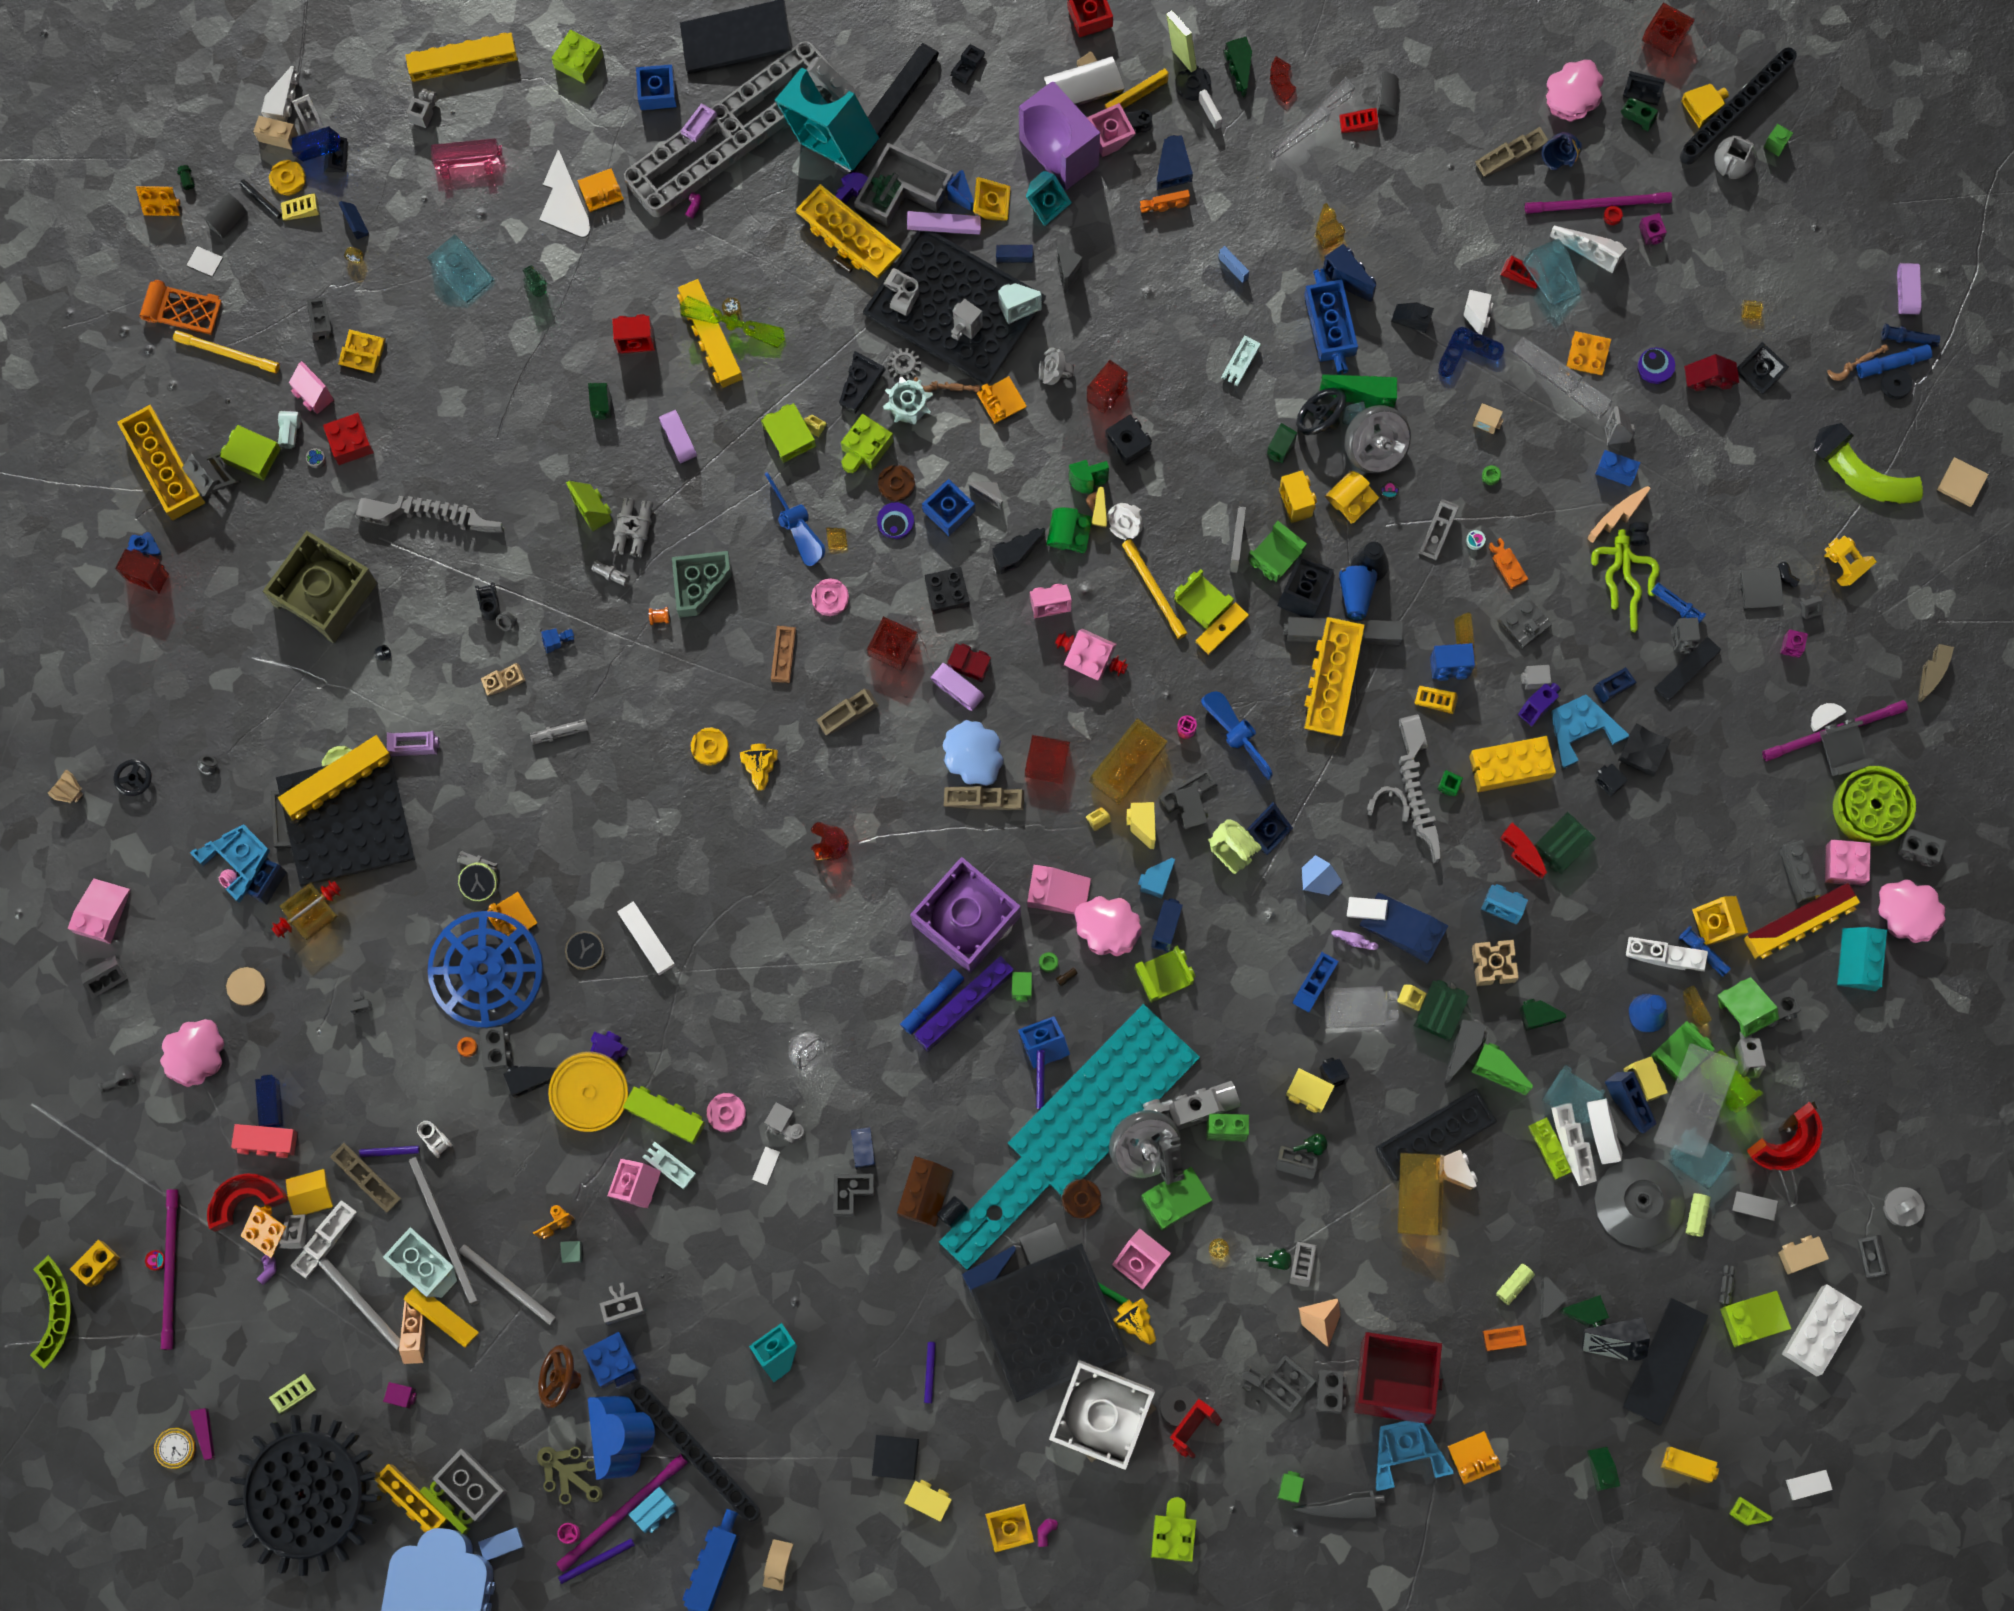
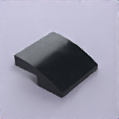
[872,1435,919,1480]

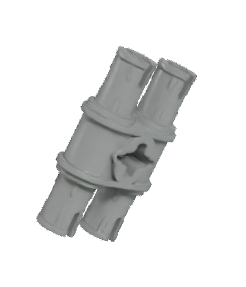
[612,498,653,557]

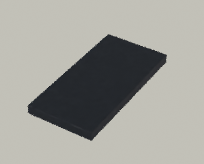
[680,0,792,74]

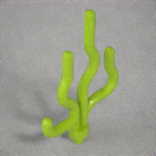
[1591,529,1660,632]

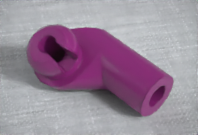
[685,192,702,219]
[1037,1518,1058,1547]

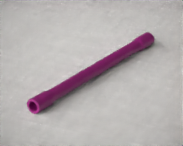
[1524,192,1672,214]
[1762,700,1908,762]
[161,1189,179,1350]
[556,1454,688,1573]

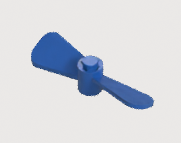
[764,472,825,566]
[1201,691,1273,780]

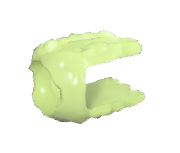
[1208,819,1261,874]

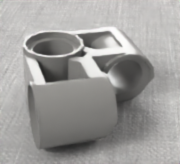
[883,268,920,316]

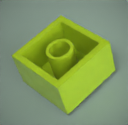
[552,30,604,84]

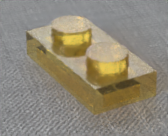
[1683,985,1712,1027]

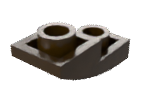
[1778,1101,1818,1133]

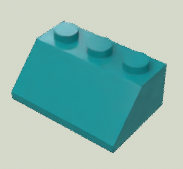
[1837,927,1887,991]

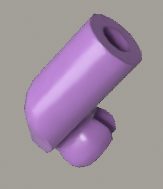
[257,1255,276,1285]

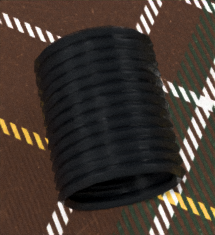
[937,1196,969,1228]

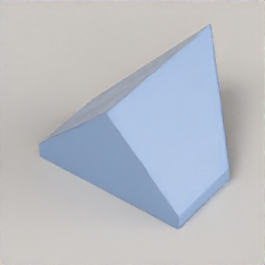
[1302,855,1343,896]

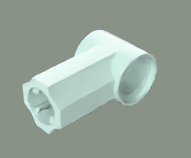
[278,411,301,449]

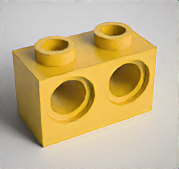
[70,1240,120,1287]

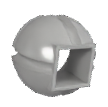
[1714,136,1757,179]

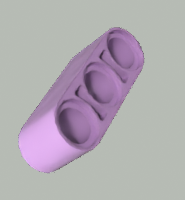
[1897,263,1921,315]
[659,410,697,464]
[930,663,985,711]

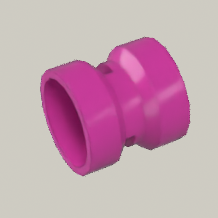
[1177,715,1197,739]
[558,1523,581,1544]

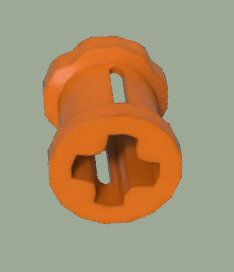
[649,607,670,625]

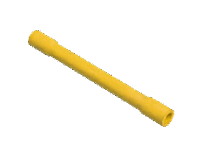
[173,330,280,374]
[1122,539,1188,639]

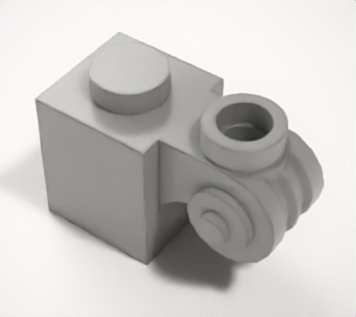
[406,88,437,128]
[764,1102,805,1144]

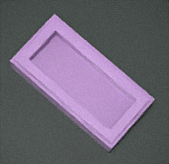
[681,103,717,143]

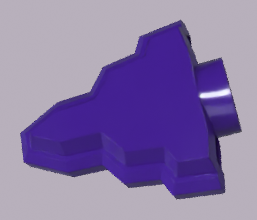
[590,1031,629,1062]

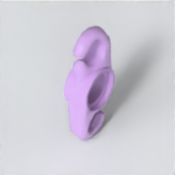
[1332,930,1379,950]

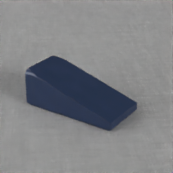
[1593,667,1637,703]
[851,1127,875,1169]

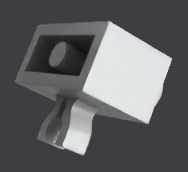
[951,299,983,341]
[599,1283,646,1325]

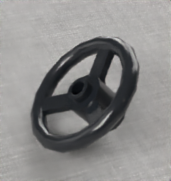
[1296,388,1347,435]

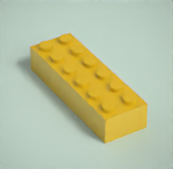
[117,405,205,521]

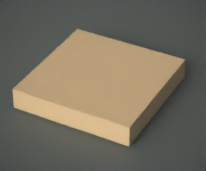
[1937,457,1988,507]

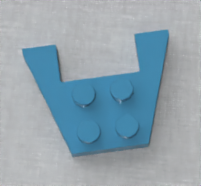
[1551,694,1629,769]
[190,824,270,903]
[1375,1421,1454,1491]

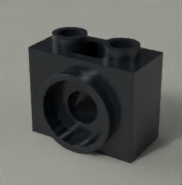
[1105,414,1152,465]

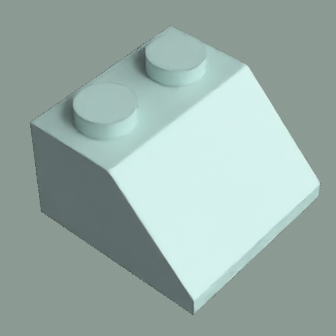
[998,283,1042,324]

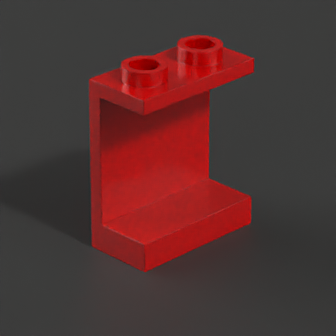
[1170,1399,1222,1459]

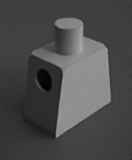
[1735,1031,1766,1079]

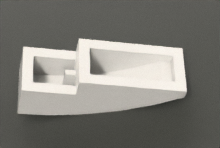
[1587,1099,1622,1164]

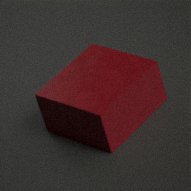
[1354,1332,1443,1424]

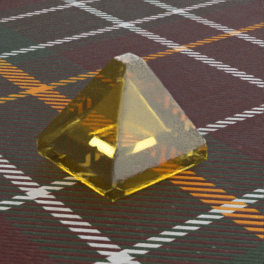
[826,527,847,549]

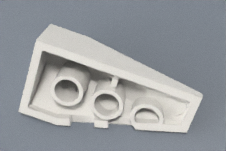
[1550,226,1627,273]

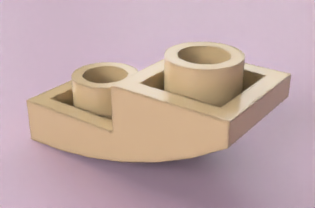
[481,663,526,696]

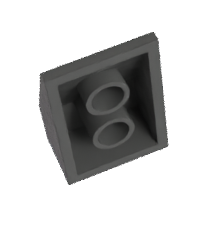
[1444,1019,1488,1083]

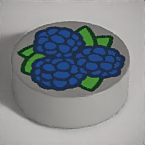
[306,448,326,468]

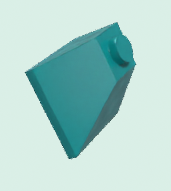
[1026,171,1072,226]
[749,1323,797,1382]

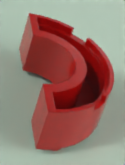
[1747,1102,1823,1171]
[207,1173,289,1232]

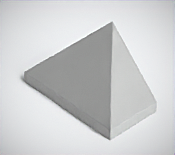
[969,482,1003,510]

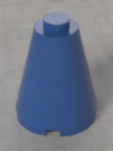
[1339,566,1377,621]
[1629,994,1668,1032]

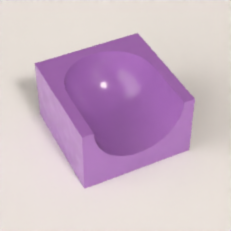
[1019,81,1100,191]
[910,857,1021,974]

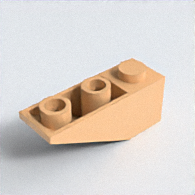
[399,1301,425,1364]

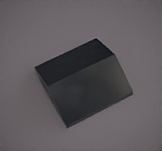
[1737,341,1789,394]

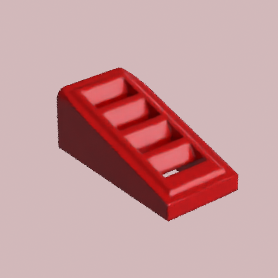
[1339,108,1378,133]
[1500,255,1543,289]

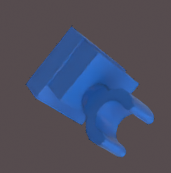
[541,628,574,653]

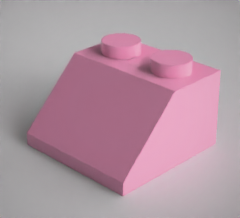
[1087,103,1136,157]
[289,361,334,414]
[1030,584,1072,619]
[607,1159,661,1208]
[1112,1229,1171,1290]

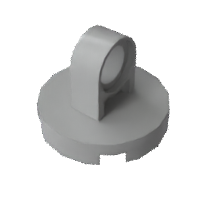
[1038,347,1074,385]
[1883,1187,1925,1227]

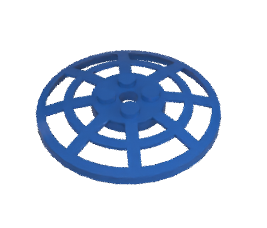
[428,911,544,1028]

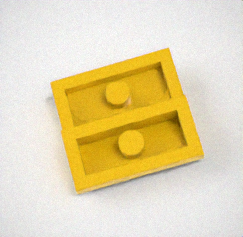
[338,329,386,373]

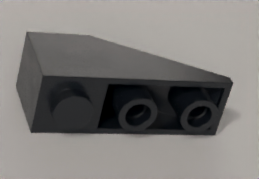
[992,528,1045,574]

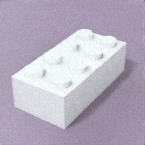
[1782,1284,1862,1376]

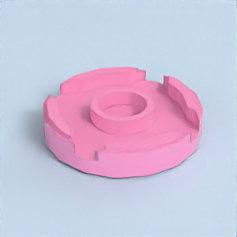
[811,578,849,616]
[706,1093,746,1133]

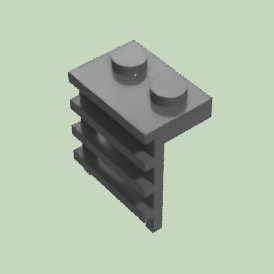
[182,451,240,497]

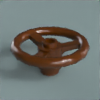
[538,1345,581,1408]

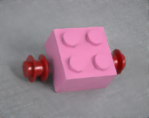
[1055,629,1129,680]

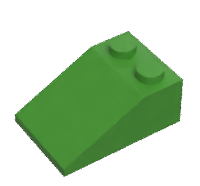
[1471,1043,1533,1095]
[1141,1167,1212,1231]

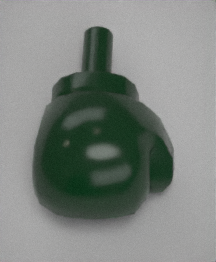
[1293,1133,1328,1155]
[1256,1248,1291,1270]

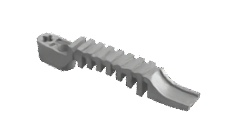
[355,496,504,532]
[1399,714,1440,864]

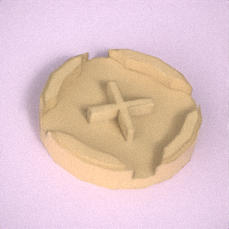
[226,967,266,1006]

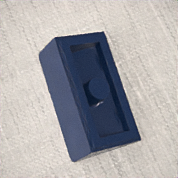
[339,201,369,240]
[996,245,1033,263]

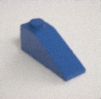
[1292,952,1339,1012]

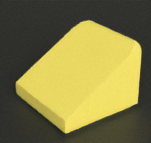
[1397,985,1427,1011]

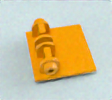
[577,168,624,212]
[136,186,180,216]
[1566,331,1611,375]
[977,376,1027,424]
[487,892,538,941]
[241,1205,286,1258]
[533,1205,575,1239]
[1447,1431,1501,1484]

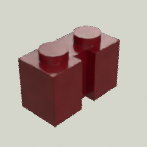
[947,643,991,683]

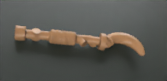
[1827,344,1889,381]
[913,377,980,392]

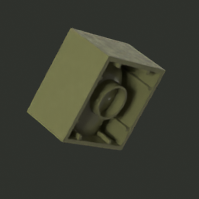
[262,530,377,643]

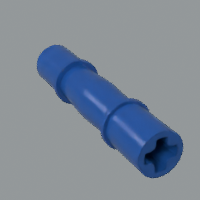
[1856,344,1932,378]
[900,968,964,1035]

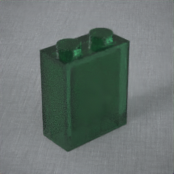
[1535,812,1596,874]
[1413,980,1469,1041]

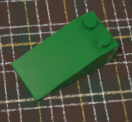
[1319,375,1397,408]

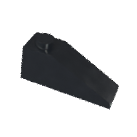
[503,1066,556,1098]

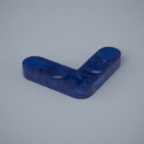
[1438,327,1504,377]

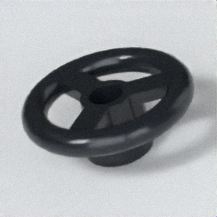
[113,759,152,796]

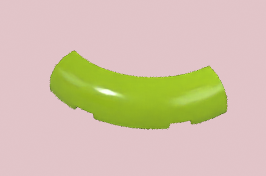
[1828,442,1923,504]
[30,1255,71,1369]

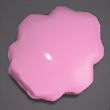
[1546,60,1604,122]
[1878,880,1946,943]
[1074,896,1142,956]
[160,1019,224,1087]

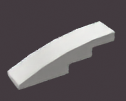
[618,901,675,975]
[1551,1103,1597,1186]
[291,1200,357,1279]

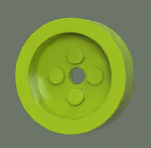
[1833,766,1916,846]

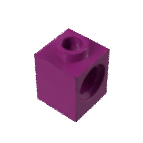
[1639,213,1667,245]
[1780,629,1808,658]
[383,1382,417,1409]

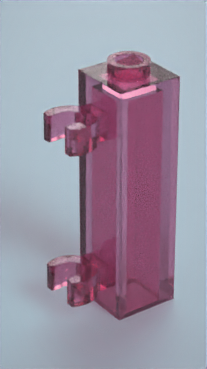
[431,138,503,179]

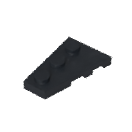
[839,351,886,414]

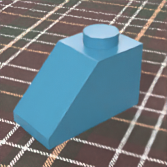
[1138,858,1175,899]

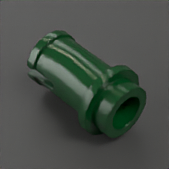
[177,165,195,190]

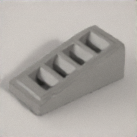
[1289,1241,1317,1287]

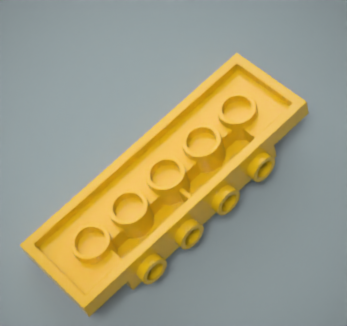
[796,184,902,279]
[1304,617,1364,737]

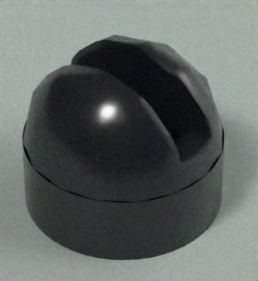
[374,645,391,661]

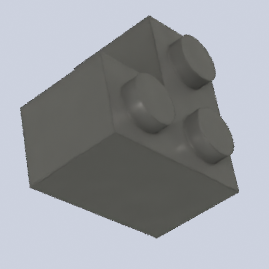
[833,1174,875,1217]

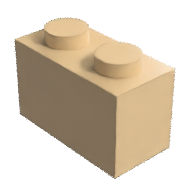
[253,116,298,150]
[1778,1235,1829,1275]

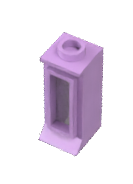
[387,731,440,756]

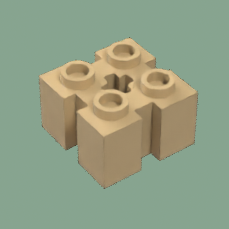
[1472,940,1518,986]

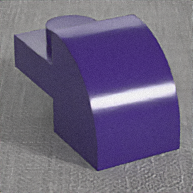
[835,173,868,204]

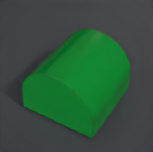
[1438,770,1463,796]

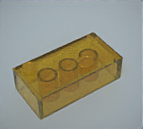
[1089,718,1168,804]
[1398,1153,1444,1235]

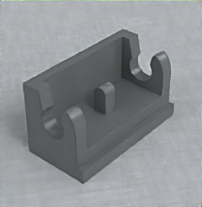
[307,297,331,341]
[1158,1137,1184,1185]

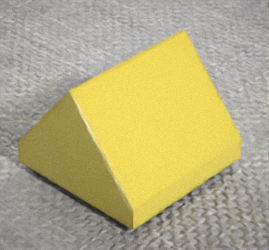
[804,415,827,437]
[1086,807,1111,831]

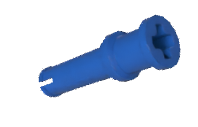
[1651,582,1706,623]
[1678,926,1731,977]

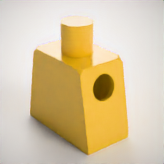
[1681,84,1729,128]

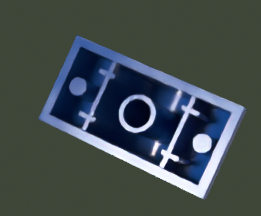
[588,1396,655,1480]

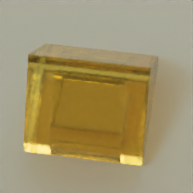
[1741,300,1763,320]

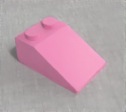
[1027,865,1091,914]
[68,879,130,944]

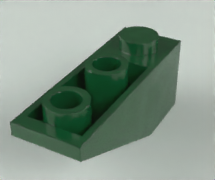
[1223,36,1252,97]

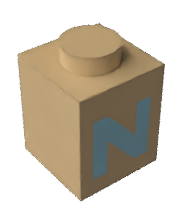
[1473,403,1504,434]

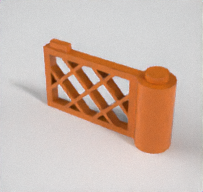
[139,280,222,335]

